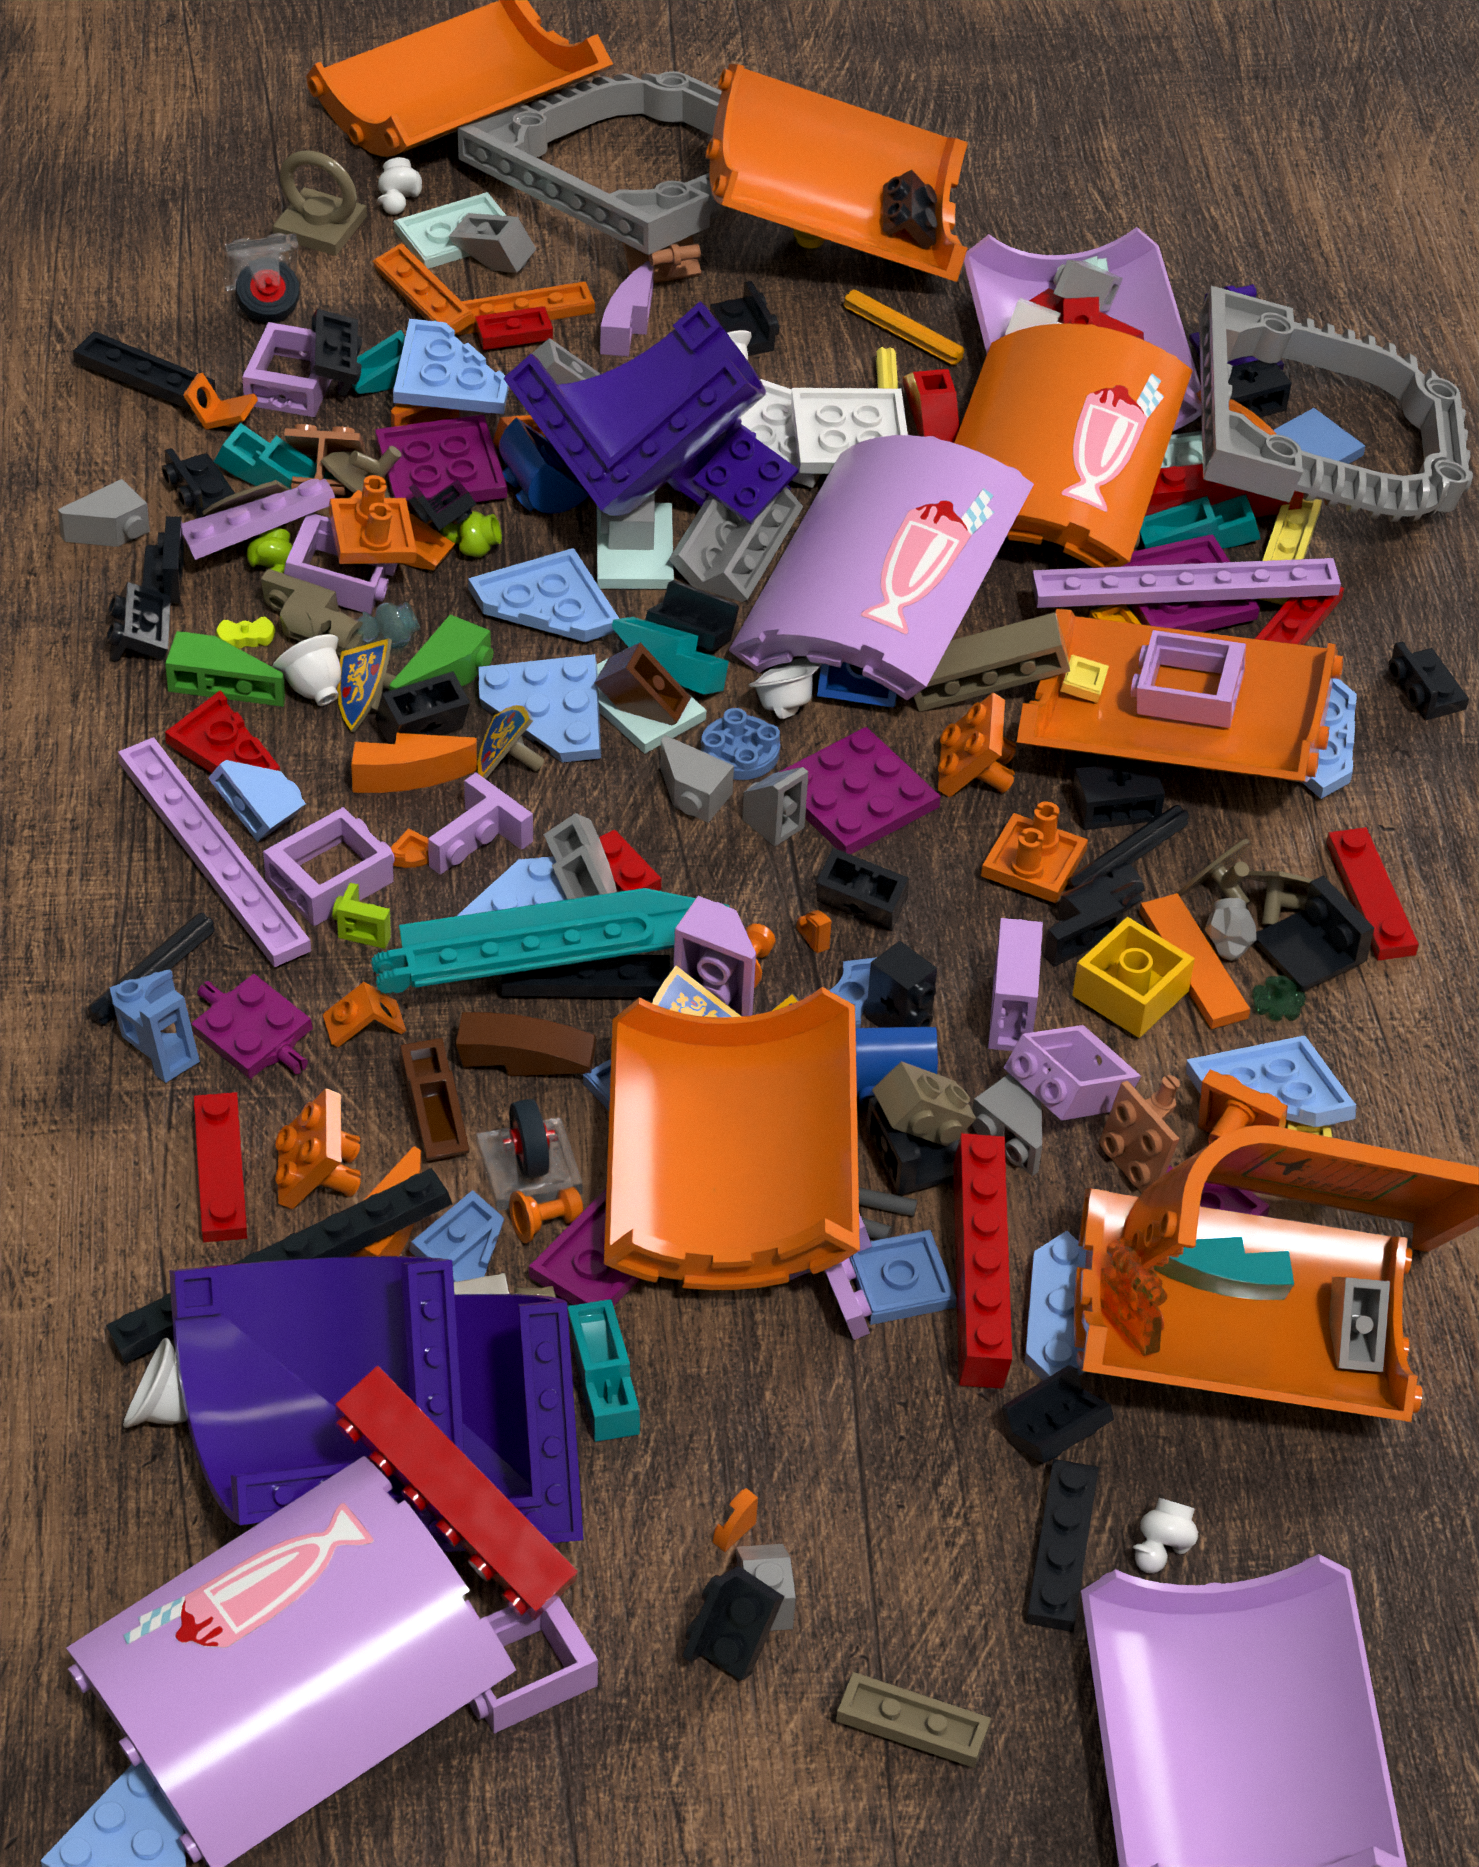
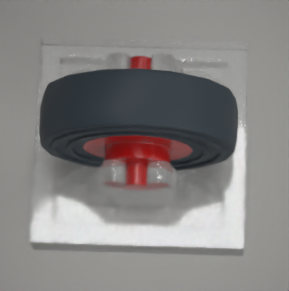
[223,233,300,323]
[476,1099,583,1211]

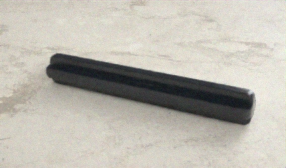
[1067,805,1189,891]
[88,913,215,1025]

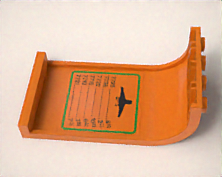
[1116,1125,1479,1282]

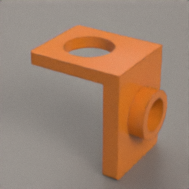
[183,373,258,430]
[323,982,406,1047]

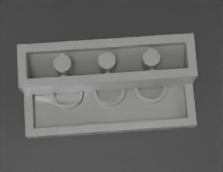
[668,487,803,602]

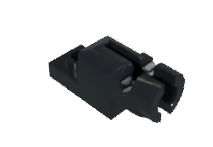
[1044,862,1145,967]

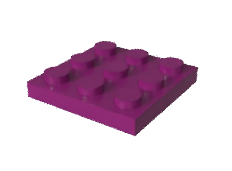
[375,414,507,511]
[1121,534,1259,632]
[779,727,941,854]

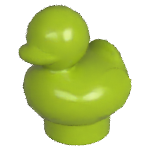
[440,511,502,558]
[247,528,293,574]

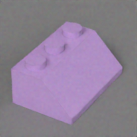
[674,896,756,1016]

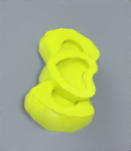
[215,617,275,648]

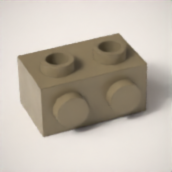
[872,1061,976,1147]

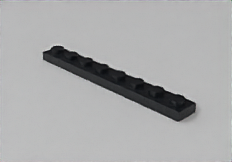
[106,1168,453,1363]

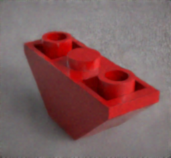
[902,369,960,443]

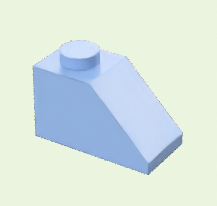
[208,760,306,842]

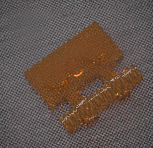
[1100,1240,1168,1356]

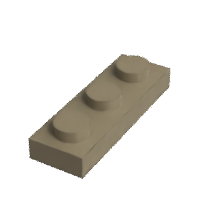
[836,1672,991,1768]

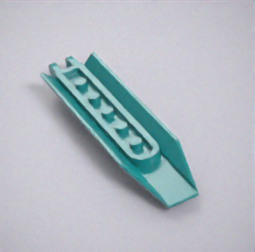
[371,888,730,994]

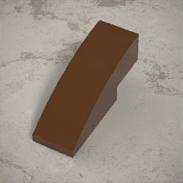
[456,1012,597,1076]
[399,1038,470,1161]

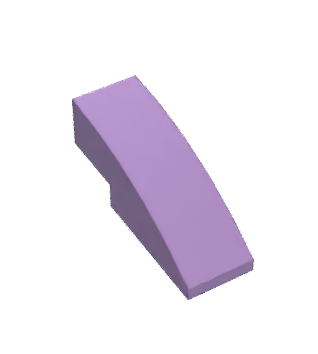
[600,261,654,356]

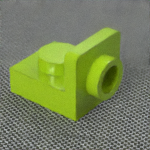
[332,882,391,949]

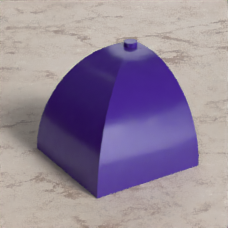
[503,301,766,516]
[169,1256,465,1525]
[409,1294,584,1552]

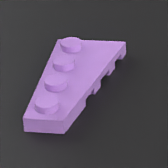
[182,479,335,560]

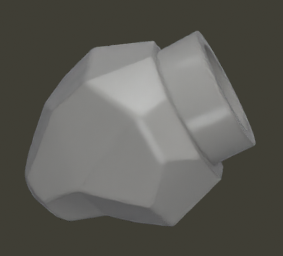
[1205,898,1257,961]

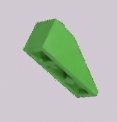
[389,614,494,691]
[165,631,285,707]

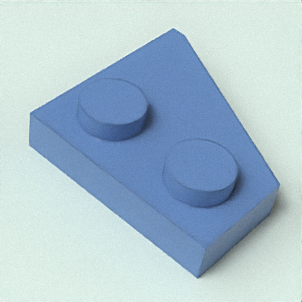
[409,1190,504,1282]

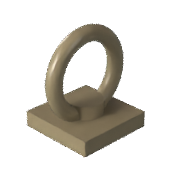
[272,150,367,256]

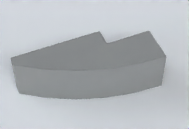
[543,813,617,899]

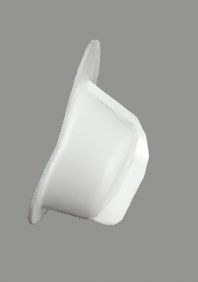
[748,657,822,719]

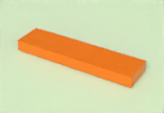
[373,243,476,334]
[456,281,595,336]
[1139,893,1250,1029]

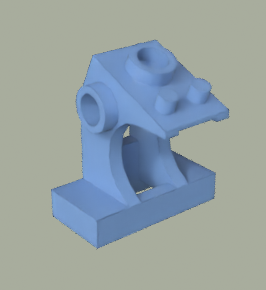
[109,969,200,1083]

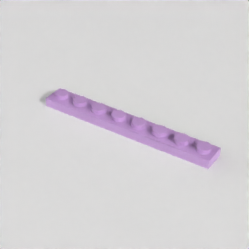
[1031,558,1341,608]
[118,737,311,967]

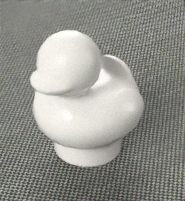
[377,157,422,215]
[1133,1498,1198,1574]

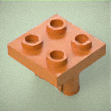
[328,475,417,564]
[938,692,1016,797]
[981,802,1088,903]
[1198,1069,1288,1144]
[275,1088,361,1209]

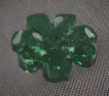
[1252,976,1306,1021]

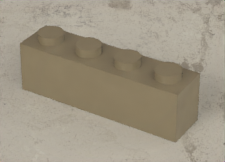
[914,612,1071,712]

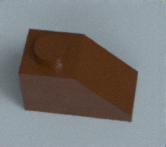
[594,642,691,725]

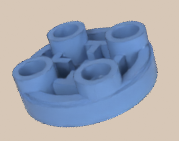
[701,708,780,780]

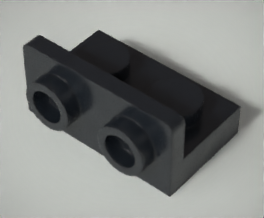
[710,281,779,356]
[310,309,362,396]
[162,448,235,519]
[142,516,184,603]
[106,582,171,662]
[1389,641,1469,721]
[682,1566,785,1681]

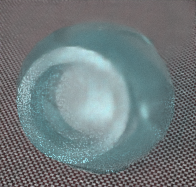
[356,602,420,650]

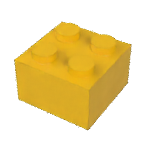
[1072,916,1195,1038]

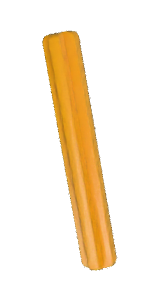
[844,289,964,365]

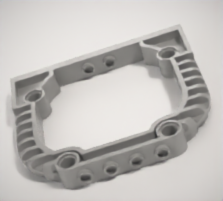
[458,71,734,255]
[1199,286,1473,522]

